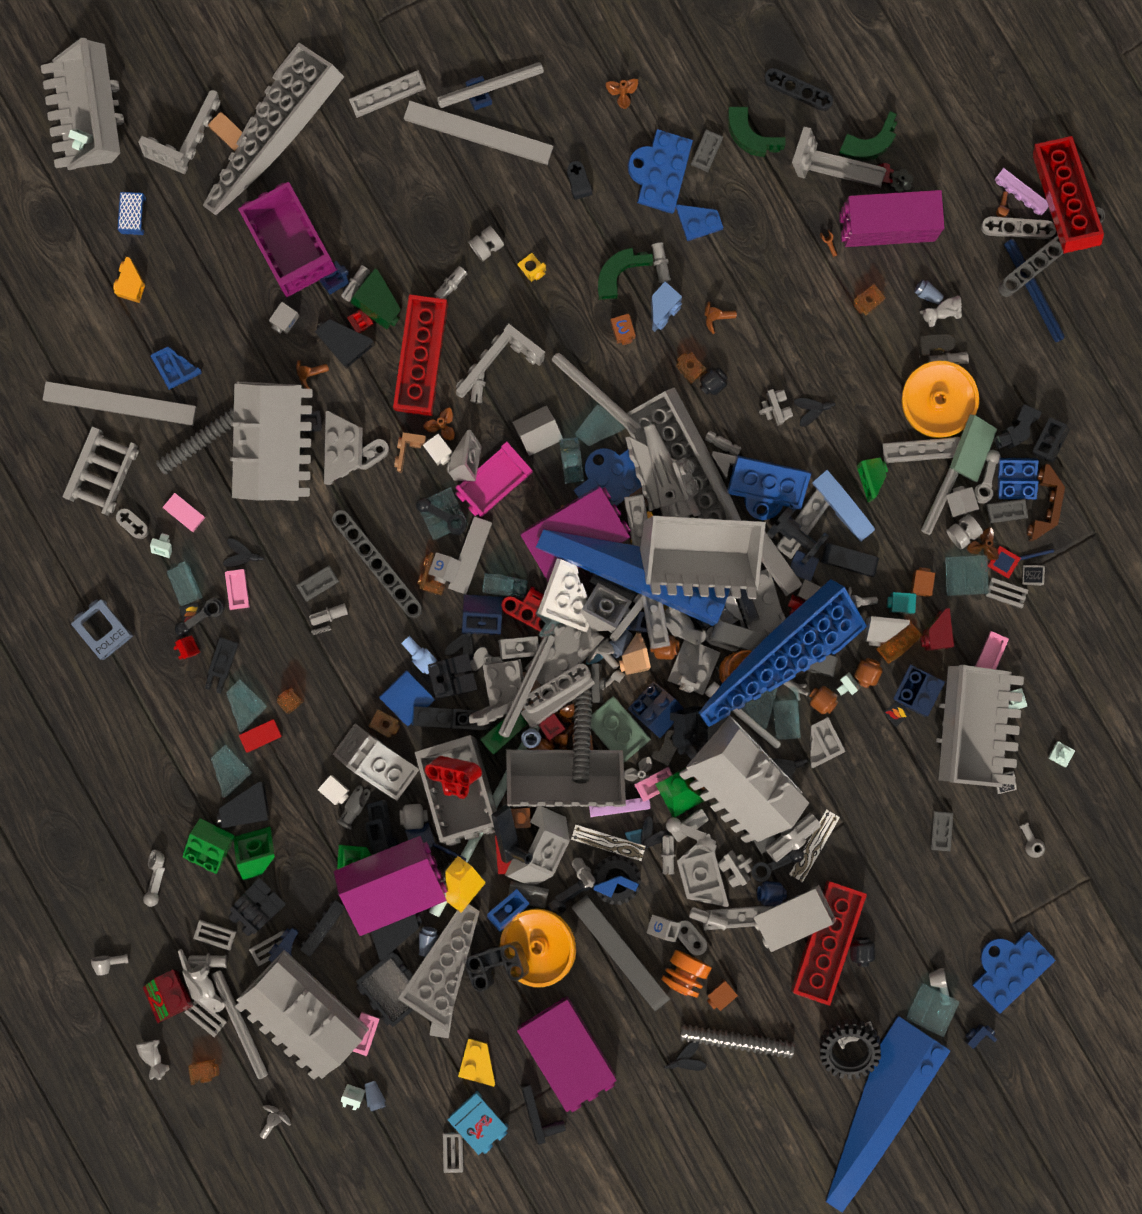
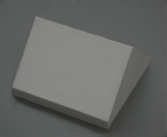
[512,405,563,456]
[581,583,632,631]

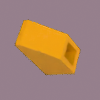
[113,257,145,303]

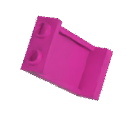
[455,442,533,517]

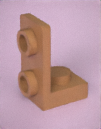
[394,433,427,473]

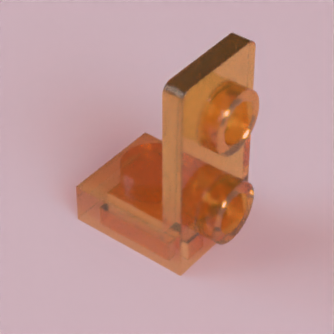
[417,552,445,596]
[876,622,922,664]

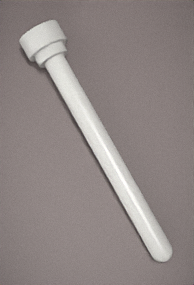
[705,682,781,748]

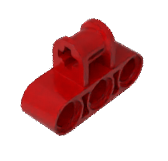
[502,586,553,633]
[425,756,482,799]

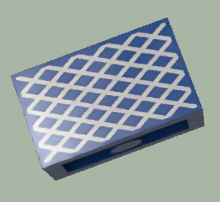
[118,192,146,235]

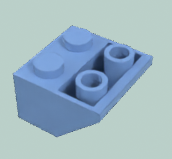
[651,282,682,332]

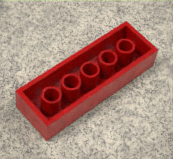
[1033,136,1104,253]
[393,295,448,416]
[791,880,867,1006]

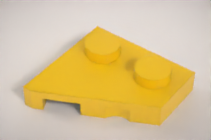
[458,1038,495,1086]

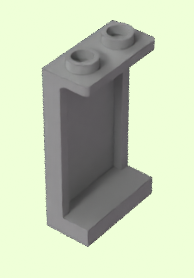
[754,885,836,952]

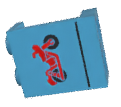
[447,1091,508,1155]

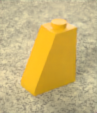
[446,856,486,913]

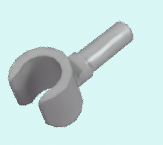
[602,670,625,690]

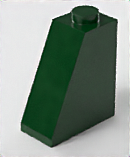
[350,269,401,330]
[481,710,528,754]

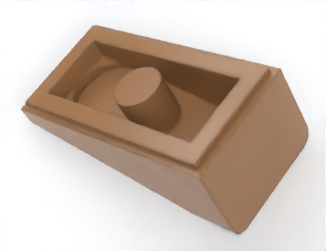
[208,112,242,151]

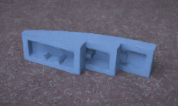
[812,470,875,542]

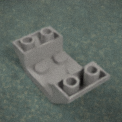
[505,806,570,886]

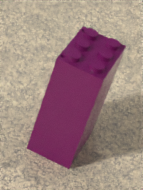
[238,182,337,297]
[839,190,944,247]
[520,486,631,582]
[334,836,448,936]
[517,996,617,1112]

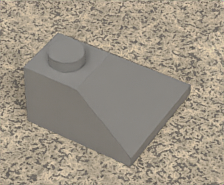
[447,430,482,481]
[864,616,910,646]

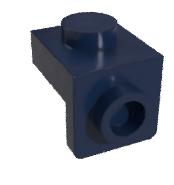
[465,76,492,110]
[320,261,349,295]
[965,1024,997,1049]

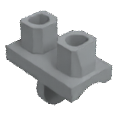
[759,389,793,426]
[718,850,752,887]

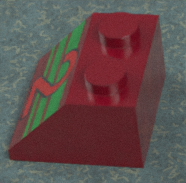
[920,608,954,651]
[143,970,193,1023]

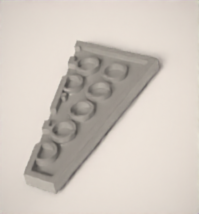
[398,904,480,1032]

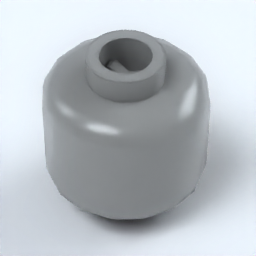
[400,804,428,830]

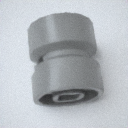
[468,226,504,261]
[946,514,983,549]

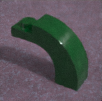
[727,107,785,157]
[838,111,898,162]
[598,248,653,300]

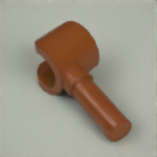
[996,191,1010,217]
[820,229,837,257]

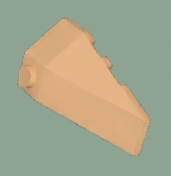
[619,632,651,675]

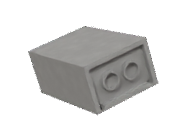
[415,735,497,846]

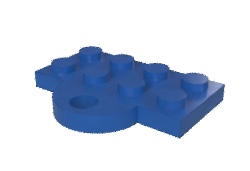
[628,129,693,214]
[574,448,642,506]
[727,456,811,520]
[972,931,1056,1014]

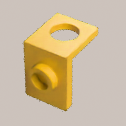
[518,253,546,282]

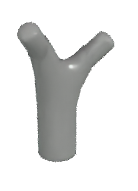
[784,680,808,701]

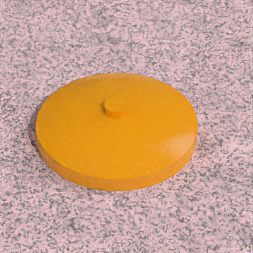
[901,361,979,438]
[500,909,576,987]

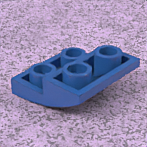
[998,458,1039,499]
[379,670,435,726]

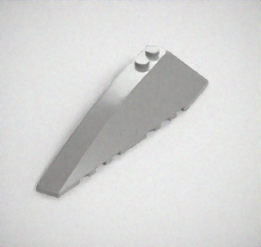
[203,43,344,215]
[627,387,741,520]

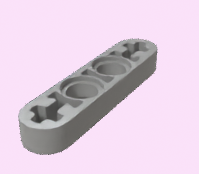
[981,217,1056,239]
[523,664,591,713]

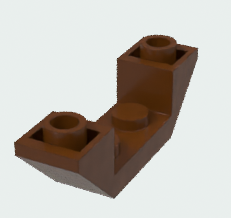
[1027,464,1065,541]

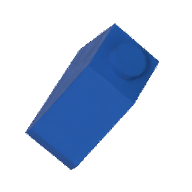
[487,889,530,932]

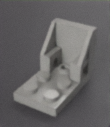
[333,723,419,801]

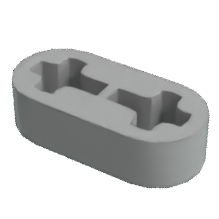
[116,509,149,539]

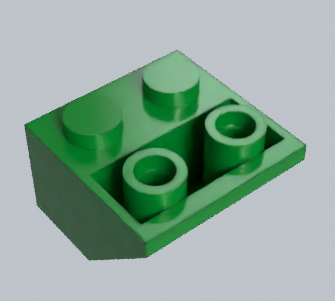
[182,818,235,874]

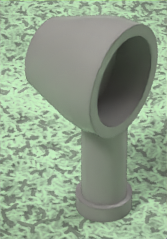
[1019,822,1045,858]
[91,954,129,975]
[929,968,952,1005]

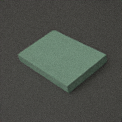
[950,414,997,482]
[590,696,651,763]

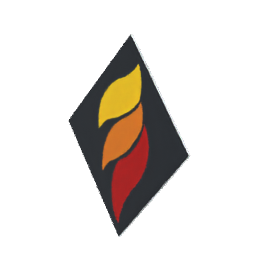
[179,603,202,622]
[884,701,910,727]

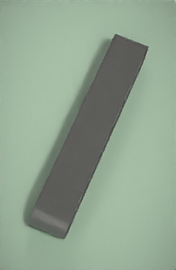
[998,207,1105,297]
[332,510,422,618]
[710,621,838,677]
[572,895,670,1012]

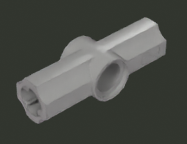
[765,813,821,862]

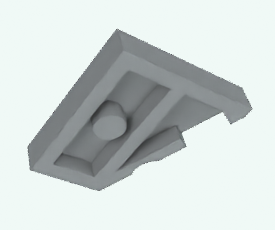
[810,717,846,768]

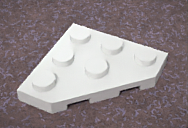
[537,558,589,632]

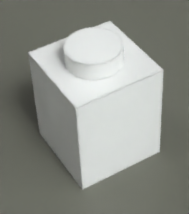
[423,434,453,465]
[318,775,350,805]

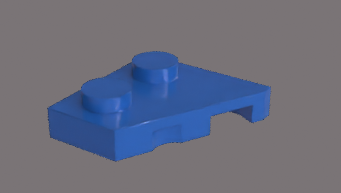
[675,205,723,241]
[151,347,202,390]

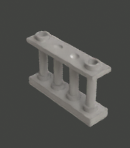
[63,427,139,516]

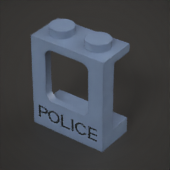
[71,600,133,660]

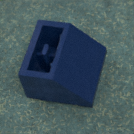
[461,595,502,635]
[893,664,945,717]
[628,681,684,738]

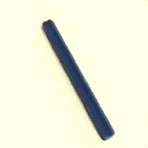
[1004,239,1065,342]

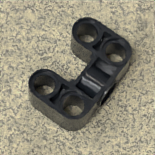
[466,942,529,992]

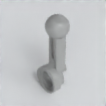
[974,450,1001,504]
[666,817,717,852]
[143,850,165,907]

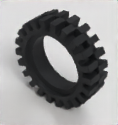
[819,1019,881,1079]

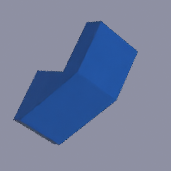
[593,875,639,897]

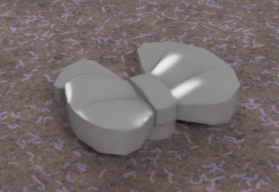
[470,647,503,677]

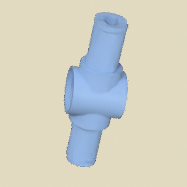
[401,636,437,674]

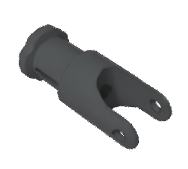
[336,785,370,830]

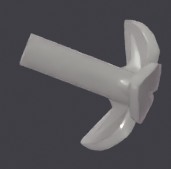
[847,587,878,608]
[587,637,619,669]
[624,757,652,781]
[259,1105,291,1139]

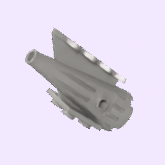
[625,424,701,518]

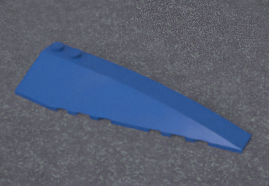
[536,529,730,626]
[699,579,867,727]
[826,1016,950,1213]

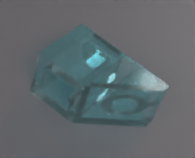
[559,437,584,484]
[482,573,528,599]

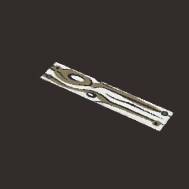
[789,810,840,882]
[571,825,646,861]

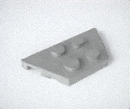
[324,411,363,485]
[677,834,729,907]

